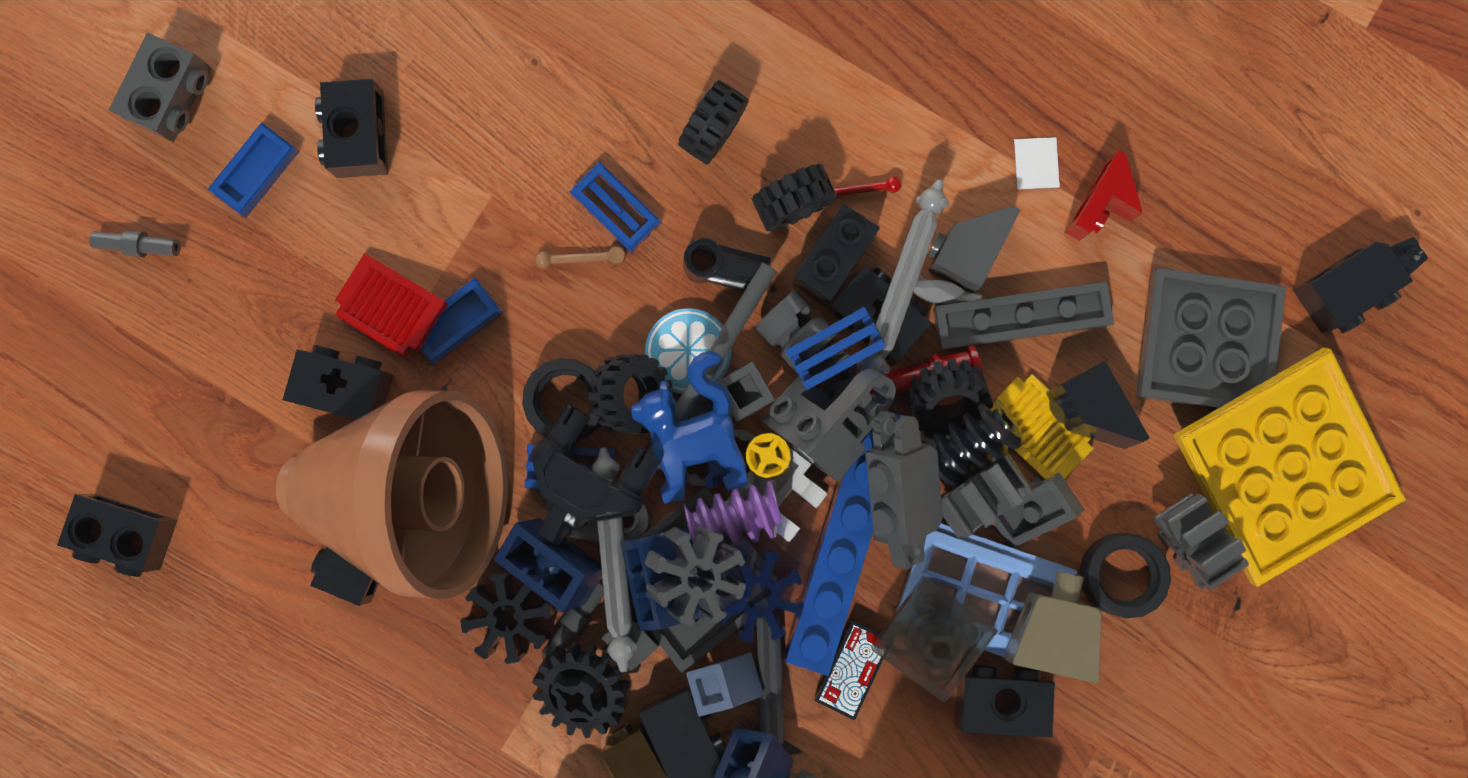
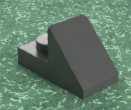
[994,472,1085,548]

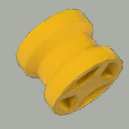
[746,433,791,480]

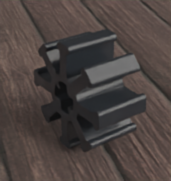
[460,571,556,664]

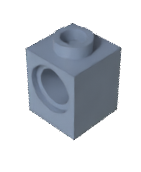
[686,652,764,717]

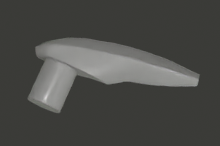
[913,275,982,305]

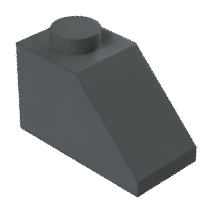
[927,206,1020,293]

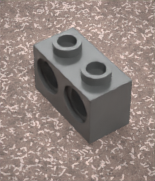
[109,33,211,143]

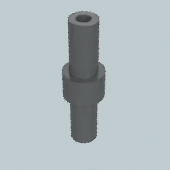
[89,230,181,258]
[542,583,604,656]

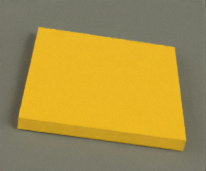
[1173,348,1406,587]

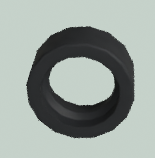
[522,358,601,441]
[1079,533,1171,619]

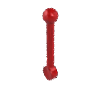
[834,176,902,196]

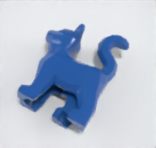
[631,351,748,504]

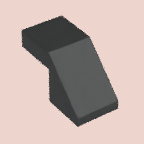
[687,362,775,426]

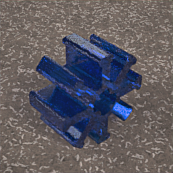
[716,550,804,643]

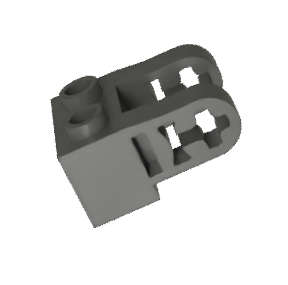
[760,347,896,482]

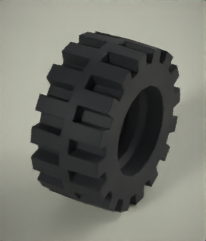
[678,79,749,165]
[589,354,673,434]

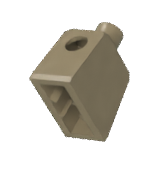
[1004,571,1101,684]

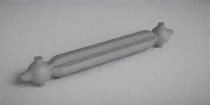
[858,180,949,375]
[592,448,637,672]

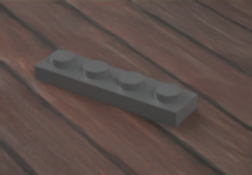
[933,281,1114,351]

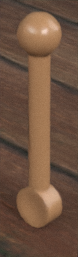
[535,246,625,269]

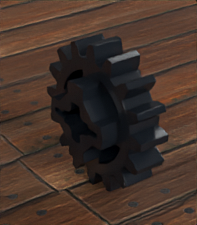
[532,642,630,738]

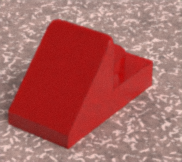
[1064,150,1142,241]

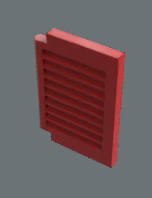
[335,253,449,358]

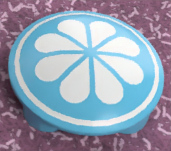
[645,308,731,394]

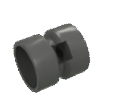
[755,290,838,373]

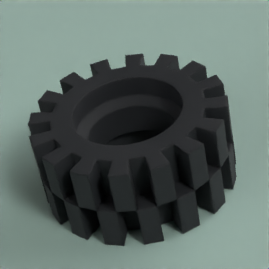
[751,164,837,231]
[907,359,993,439]

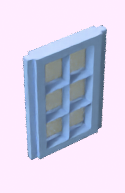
[894,523,1077,657]

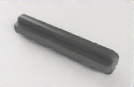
[756,614,784,745]

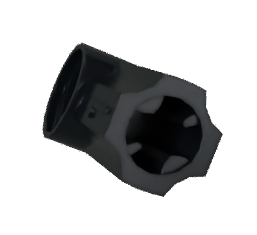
[683,238,771,291]

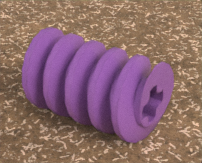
[684,480,783,550]

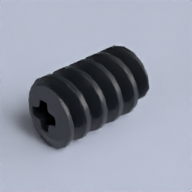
[921,398,1023,486]

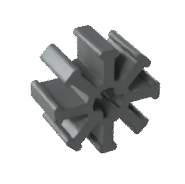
[941,453,1033,539]
[1153,493,1249,591]
[645,525,746,626]

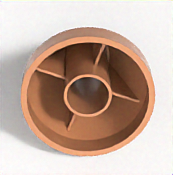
[276,390,508,599]

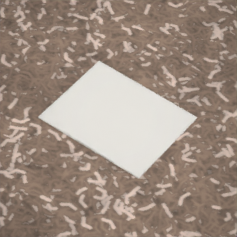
[1014,137,1060,189]

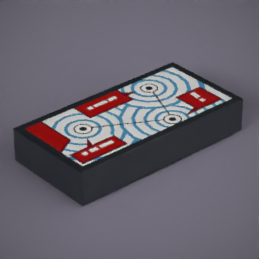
[814,619,892,720]

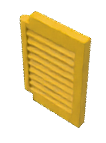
[990,374,1094,480]

